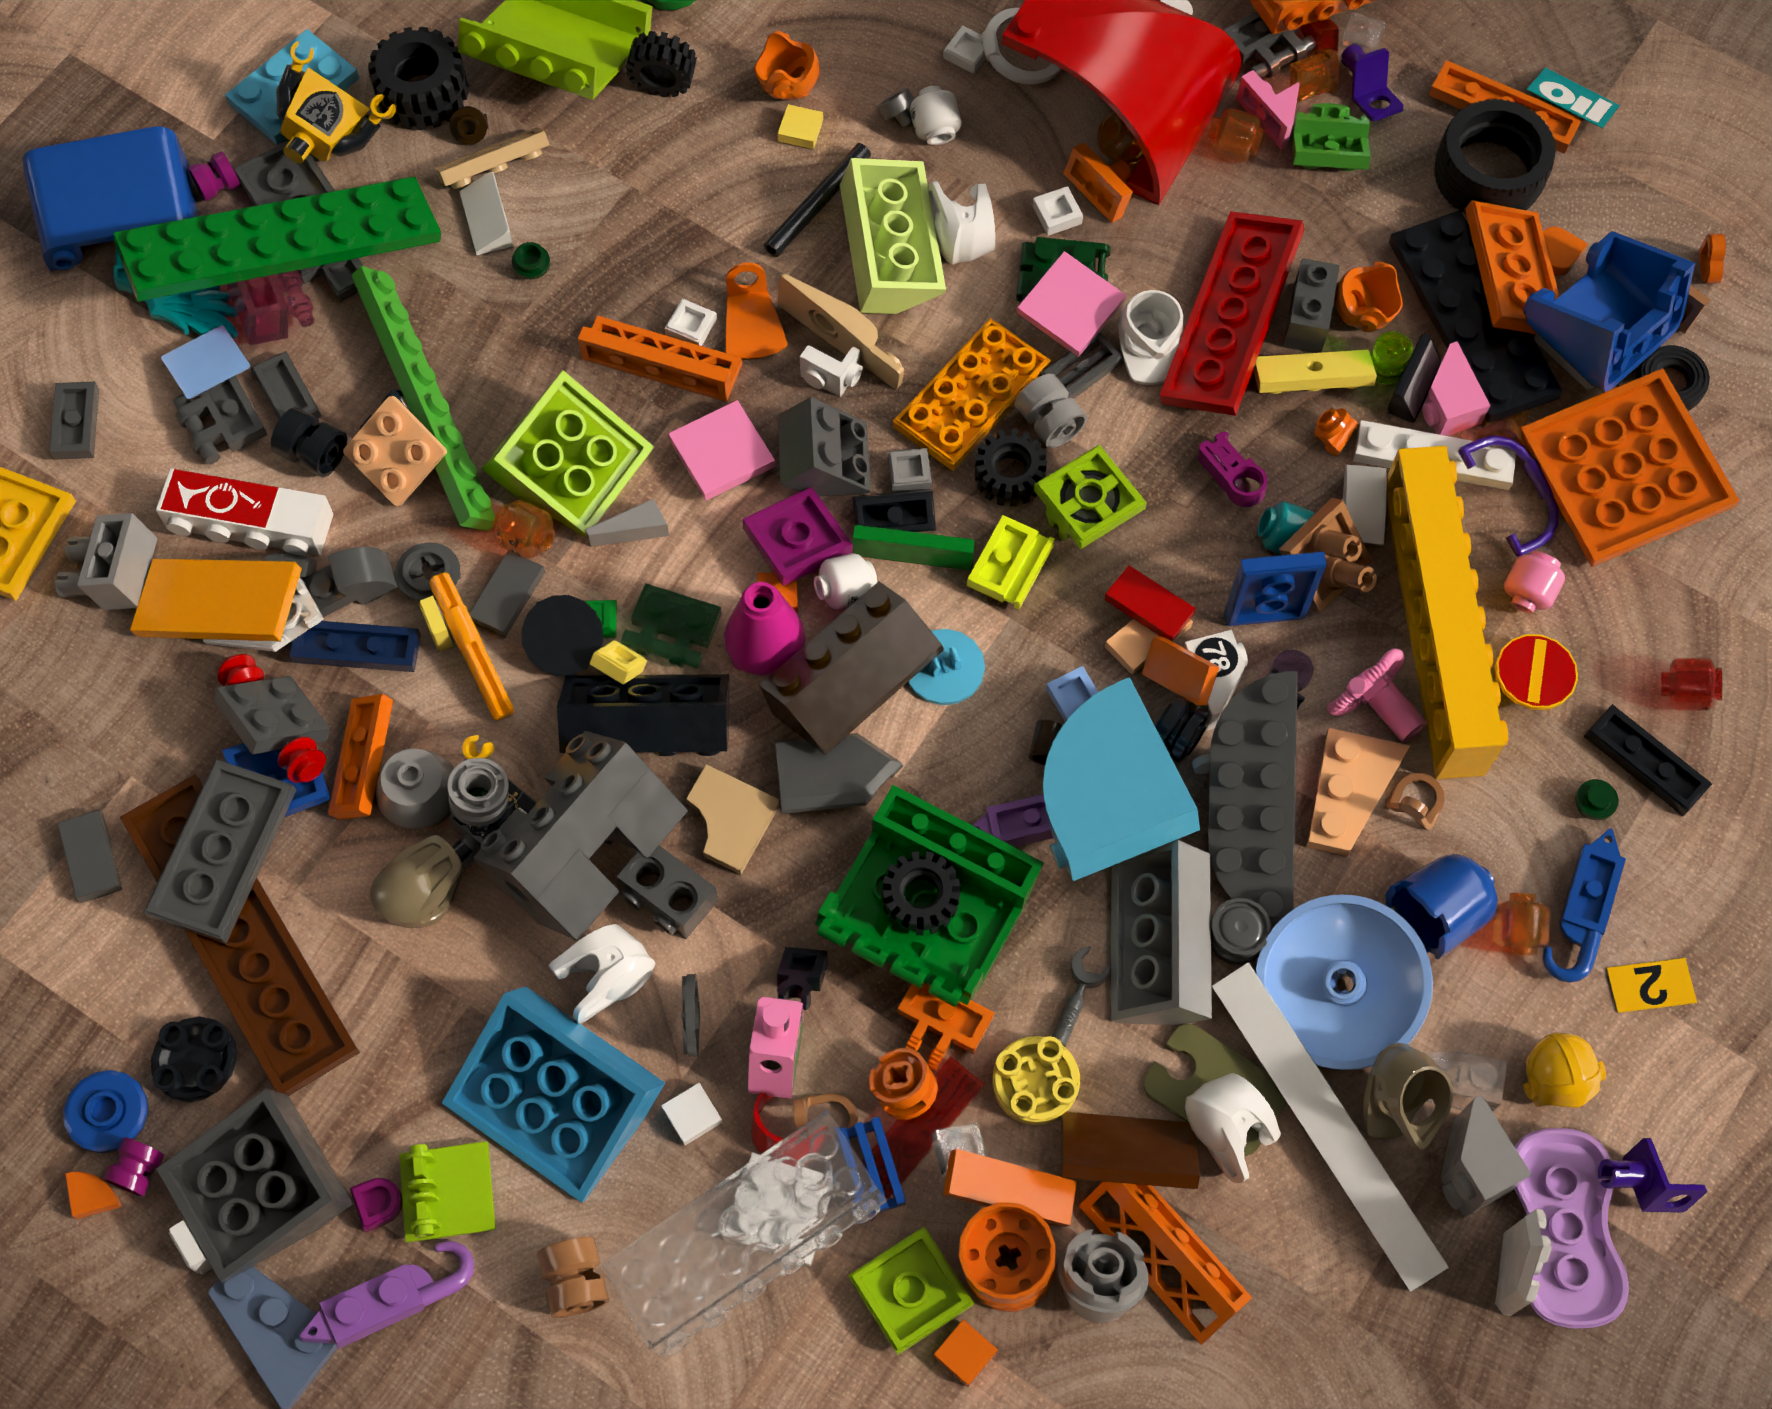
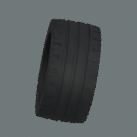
[1434,99,1556,214]

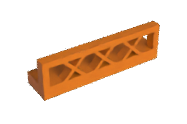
[578,315,742,402]
[1079,1182,1253,1345]

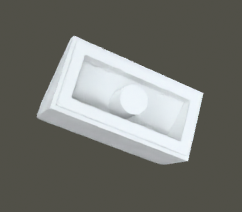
[459,172,514,255]

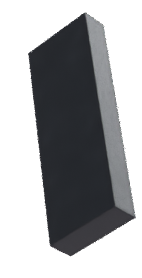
[1584,704,1712,817]

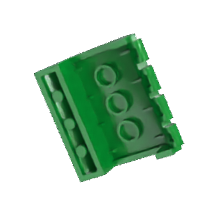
[815,785,1044,1007]

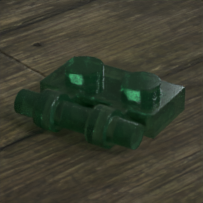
[621,583,722,669]

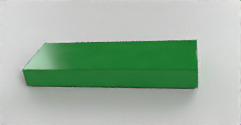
[853,525,975,571]

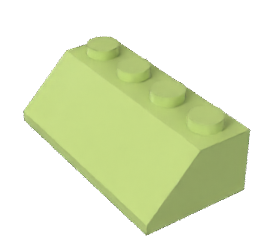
[840,158,946,314]

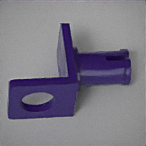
[1341,44,1404,121]
[1598,1138,1707,1213]

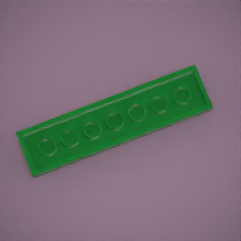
[113,176,441,302]

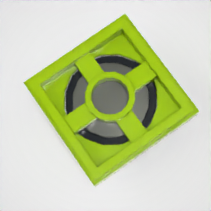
[1034,444,1147,550]

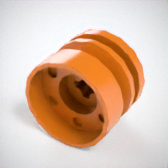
[959,1202,1056,1312]

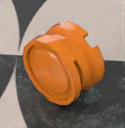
[868,1048,938,1120]

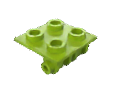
[399,1141,496,1243]

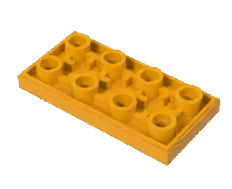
[893,318,1051,471]
[130,559,302,642]

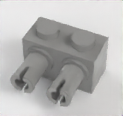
[55,513,158,610]

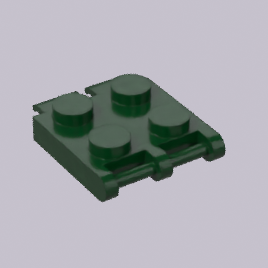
[1016,237,1111,302]

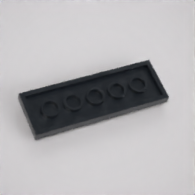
[1389,210,1563,424]

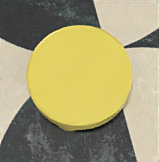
[992,1036,1080,1125]

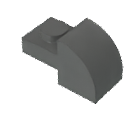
[303,547,398,617]

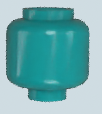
[1257,501,1314,555]

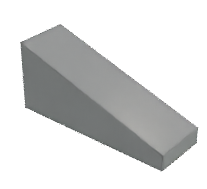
[585,499,669,547]

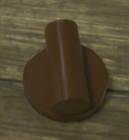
[449,106,489,145]

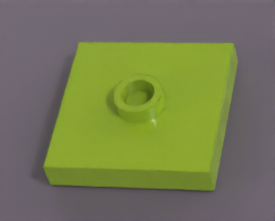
[848,1226,974,1356]

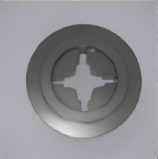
[395,542,461,601]

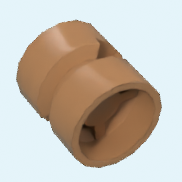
[537,1237,609,1318]

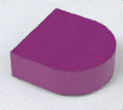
[350,1178,403,1232]

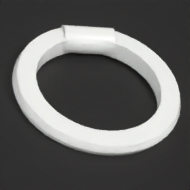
[981,8,1062,85]

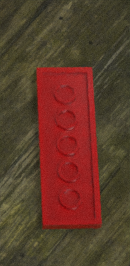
[1159,211,1305,416]

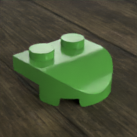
[1291,103,1371,171]

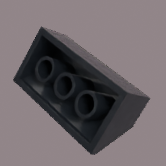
[557,674,730,756]

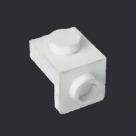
[800,345,863,397]

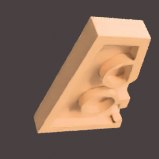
[1306,728,1410,856]

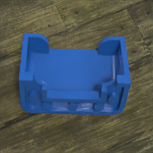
[22,126,198,271]
[1524,231,1695,392]

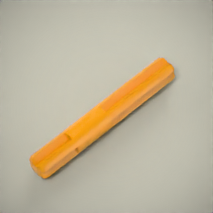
[429,572,514,721]

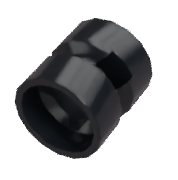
[271,407,348,478]

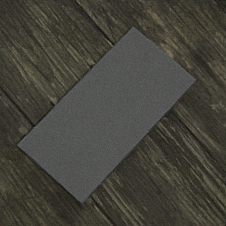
[233,140,335,284]
[143,759,296,944]

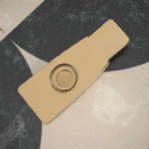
[778,274,904,390]

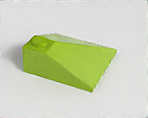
[481,370,654,537]

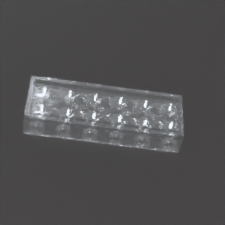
[601,1110,887,1356]

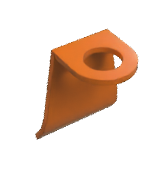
[726,262,788,359]

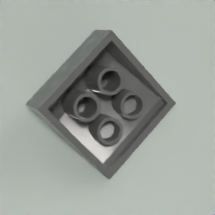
[156,1089,353,1282]

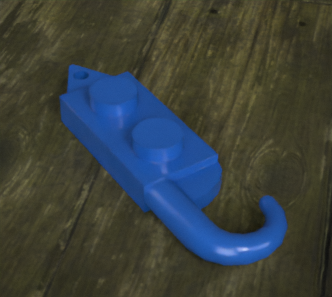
[1542,828,1626,983]

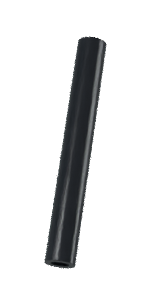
[764,143,871,257]

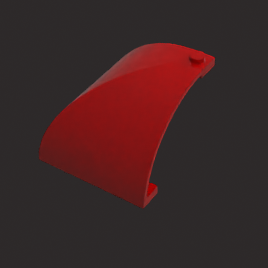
[1002,0,1242,205]

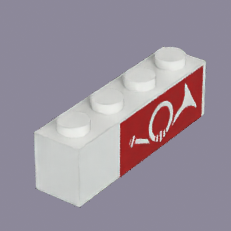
[156,468,333,556]

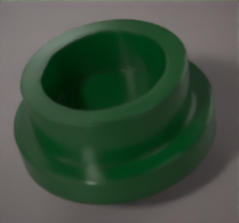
[512,242,550,280]
[1575,779,1619,821]

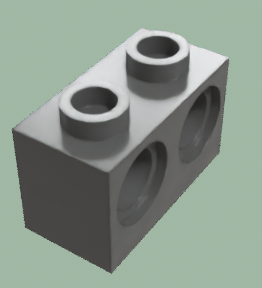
[1283,258,1340,353]
[617,846,718,939]

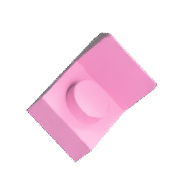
[1236,70,1300,150]

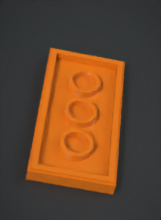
[1465,200,1559,335]

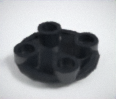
[151,1016,237,1102]

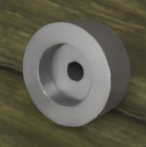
[877,87,914,127]

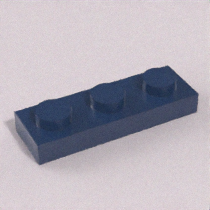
[290,621,421,672]

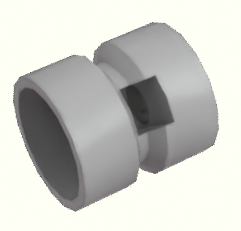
[1015,373,1088,448]

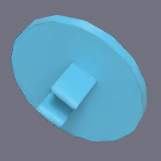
[907,629,985,705]

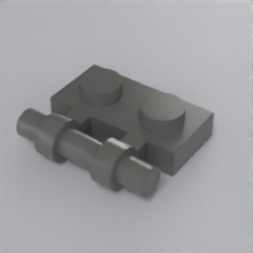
[1223,11,1316,79]
[173,375,268,464]

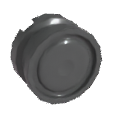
[1211,898,1272,965]

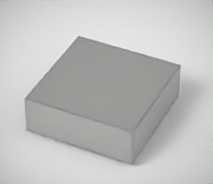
[888,448,932,493]

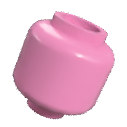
[1504,551,1565,614]

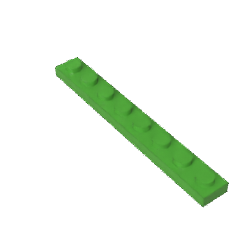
[351,266,498,531]

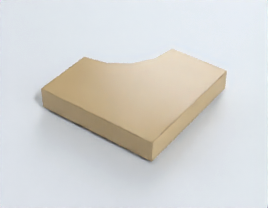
[686,764,780,875]

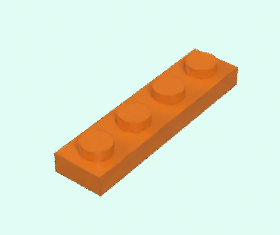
[1429,60,1583,154]

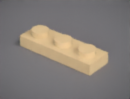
[434,127,550,189]

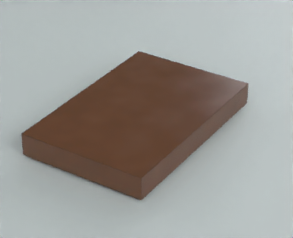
[1061,1112,1200,1189]

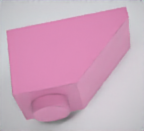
[1422,342,1490,436]

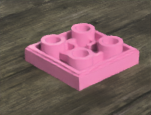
[1017,251,1126,357]
[668,400,776,501]

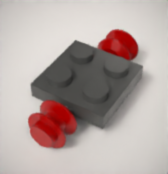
[213,654,330,783]

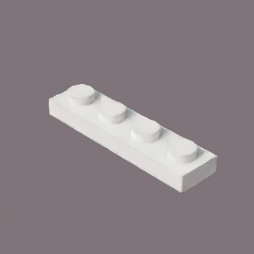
[1353,420,1516,490]

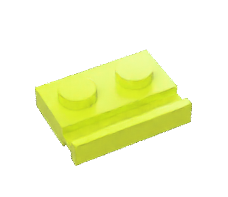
[967,515,1055,610]

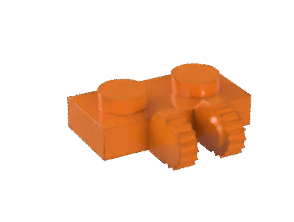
[897,983,995,1072]

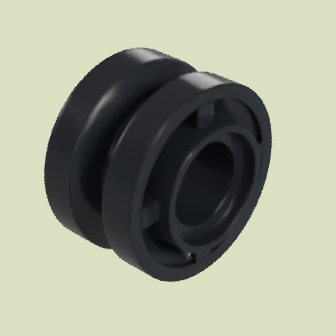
[1155,696,1209,763]

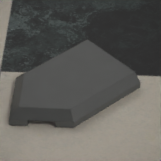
[775,733,903,814]

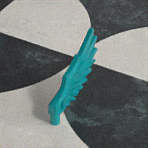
[113,250,238,338]

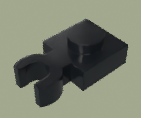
[777,947,828,1010]

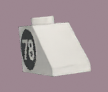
[1183,630,1248,731]

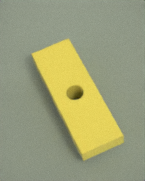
[1253,349,1377,394]

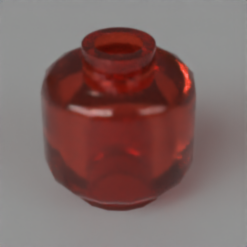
[1661,657,1722,711]

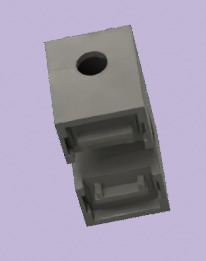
[473,731,688,941]

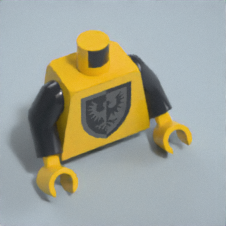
[276,41,396,164]

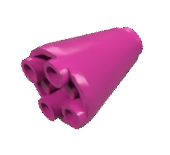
[724,582,805,676]

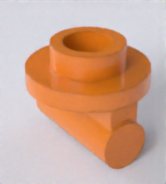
[1314,408,1359,456]

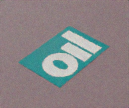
[1527,67,1620,129]

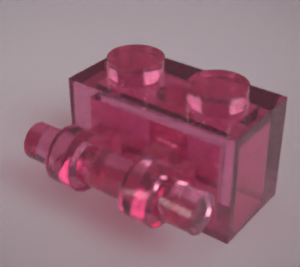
[227,270,315,345]

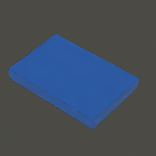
[1224,552,1327,626]

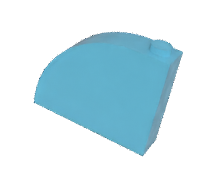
[1043,677,1200,881]

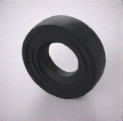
[1636,345,1710,411]

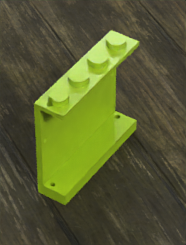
[458,0,653,100]

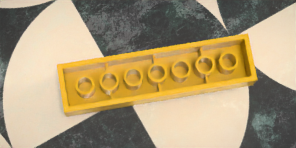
[1386,445,1508,779]

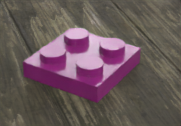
[743,487,853,586]

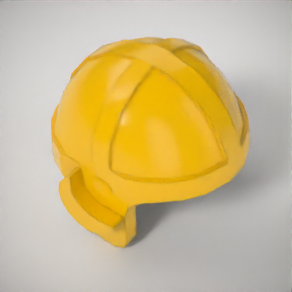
[1522,1032,1606,1108]

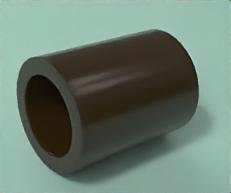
[1029,720,1063,765]

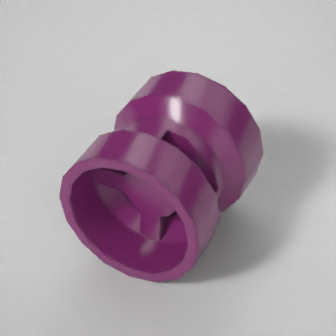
[187,151,240,202]
[102,1137,165,1197]

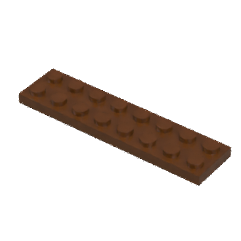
[120,774,360,1096]

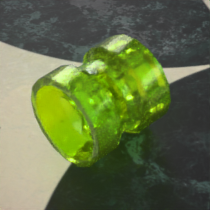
[1371,331,1413,384]

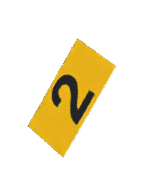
[1607,958,1697,1013]

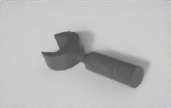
[1051,946,1110,1047]

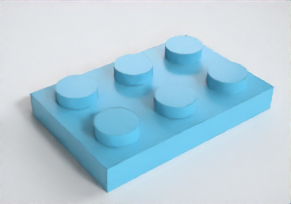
[225,29,360,145]

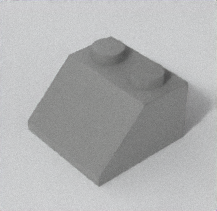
[1440,1095,1532,1218]

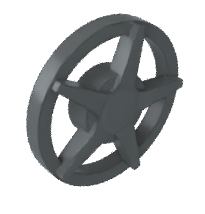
[681,973,700,1057]

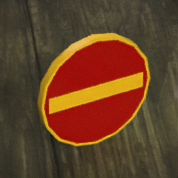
[1495,634,1578,710]

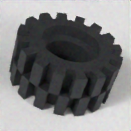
[625,31,697,97]
[974,429,1047,507]
[882,851,960,936]

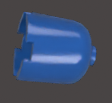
[1386,854,1498,959]

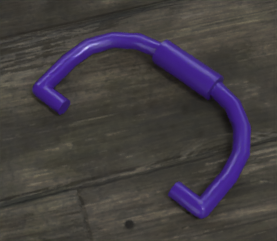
[1458,435,1559,557]

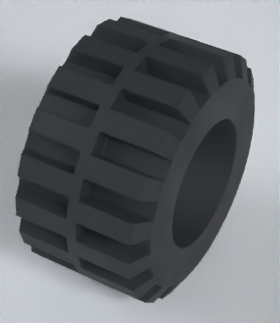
[368,27,468,130]

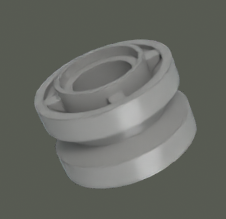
[447,758,509,827]

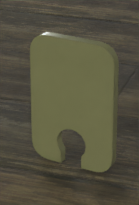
[1143,1024,1287,1156]

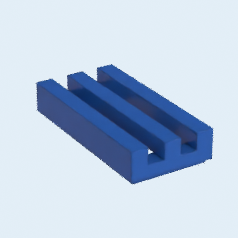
[837,1117,906,1218]

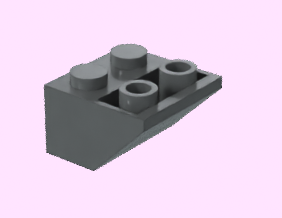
[778,397,871,496]

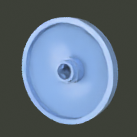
[1256,894,1433,1070]

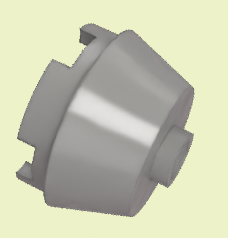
[375,748,454,829]
[1058,1229,1149,1323]

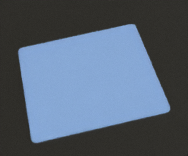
[161,325,250,399]

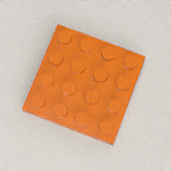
[1518,368,1740,567]

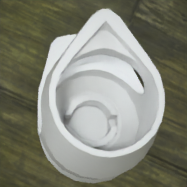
[928,181,995,265]
[1118,290,1183,386]
[548,924,656,1024]
[1185,1073,1281,1183]

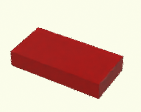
[1104,565,1196,642]

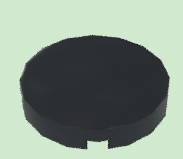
[522,595,604,676]

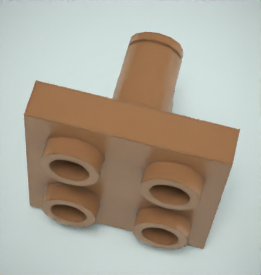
[1279,498,1377,613]

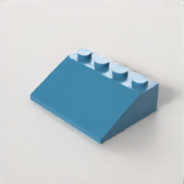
[442,986,665,1203]

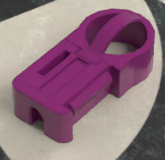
[1198,432,1268,507]

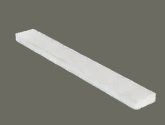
[1212,963,1449,1292]

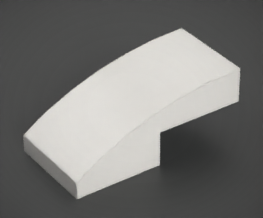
[1342,465,1387,546]

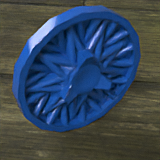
[63,1070,148,1153]

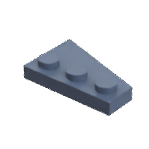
[208,1267,337,1409]

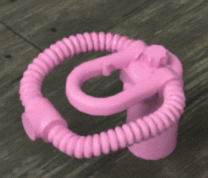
[1326,648,1428,743]

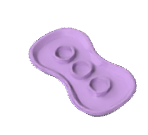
[1514,1128,1629,1328]

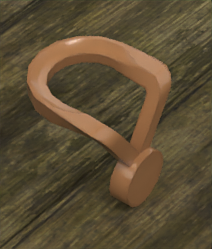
[1385,773,1445,830]
[793,1093,859,1150]

